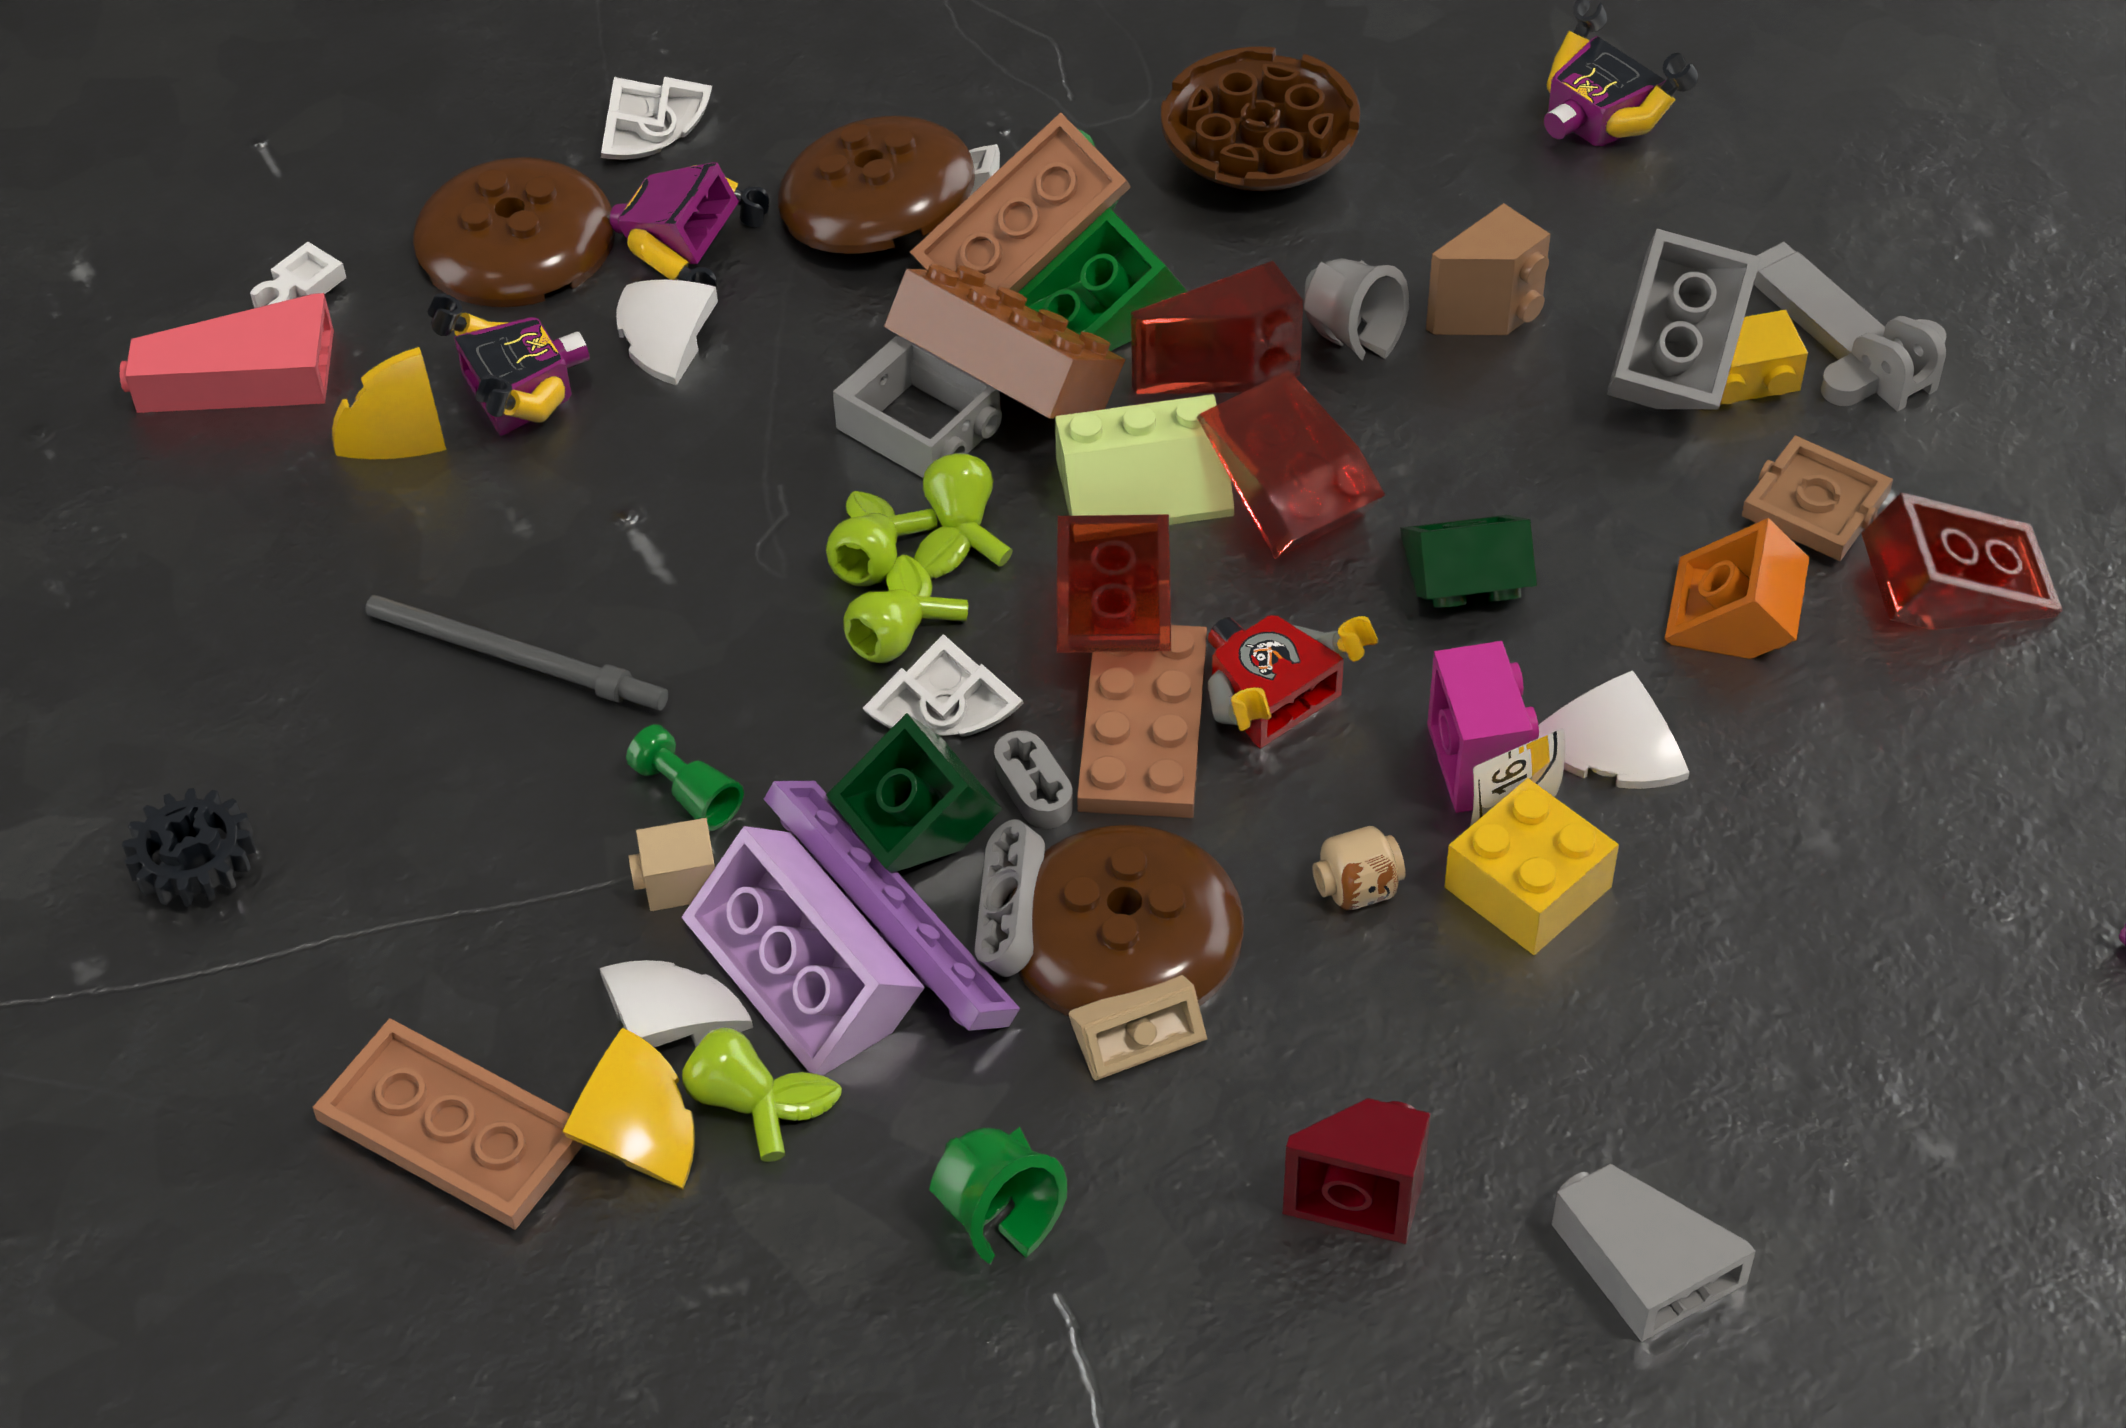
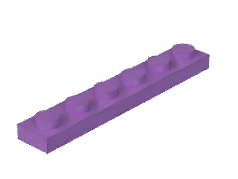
[764,781,1020,1031]

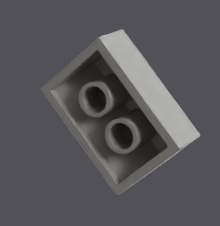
[1606,229,1761,409]

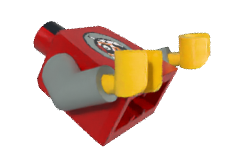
[1208,615,1379,749]

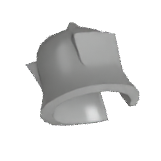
[1304,258,1409,361]

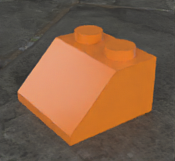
[1665,518,1809,659]

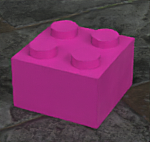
[1427,641,1539,813]

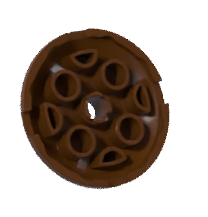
[1161,47,1360,191]
[778,116,975,254]
[413,157,615,307]
[1009,825,1244,1017]

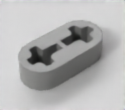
[994,731,1073,829]

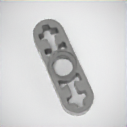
[975,819,1045,977]

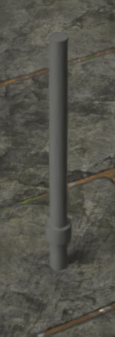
[366,595,668,710]

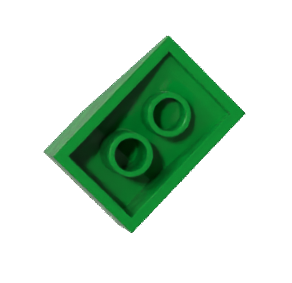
[1018,208,1190,351]

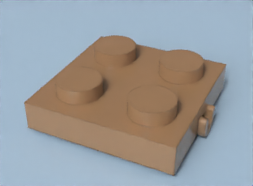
[1742,435,1893,561]

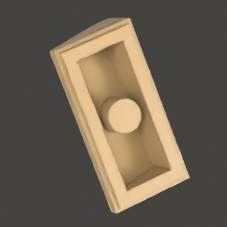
[1069,975,1207,1081]

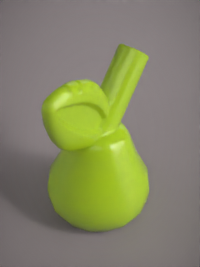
[914,454,1013,579]
[826,491,937,587]
[843,554,968,663]
[682,1027,842,1162]

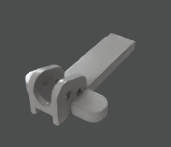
[1754,242,1946,412]

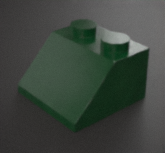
[1400,515,1537,607]
[826,713,1002,873]

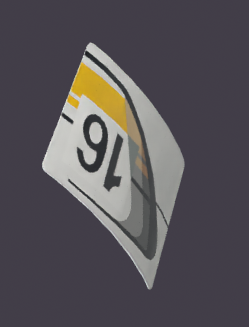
[1470,728,1565,826]

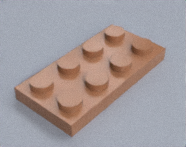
[910,112,1131,292]
[1077,621,1207,818]
[312,1018,584,1230]

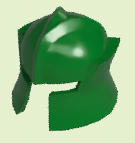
[929,1127,1067,1265]

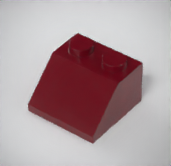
[1282,1098,1431,1244]

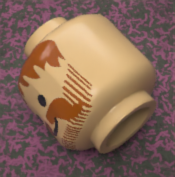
[1313,826,1405,911]

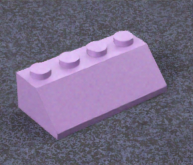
[681,826,925,1076]

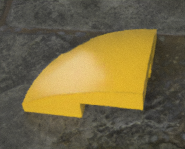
[332,347,446,459]
[562,1028,695,1190]

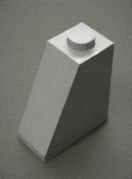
[1552,1164,1756,1342]

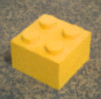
[1444,778,1619,955]

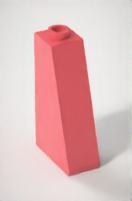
[120,293,334,413]

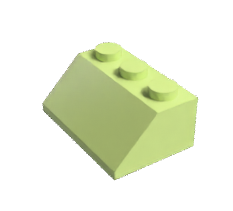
[1055,394,1234,538]

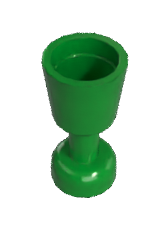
[626,724,744,831]

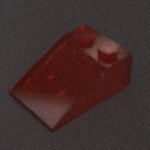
[1131,261,1303,394]
[1197,371,1385,559]
[1861,492,2063,630]
[1057,514,1171,653]

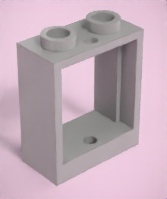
[833,334,1002,478]

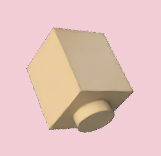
[628,818,715,911]

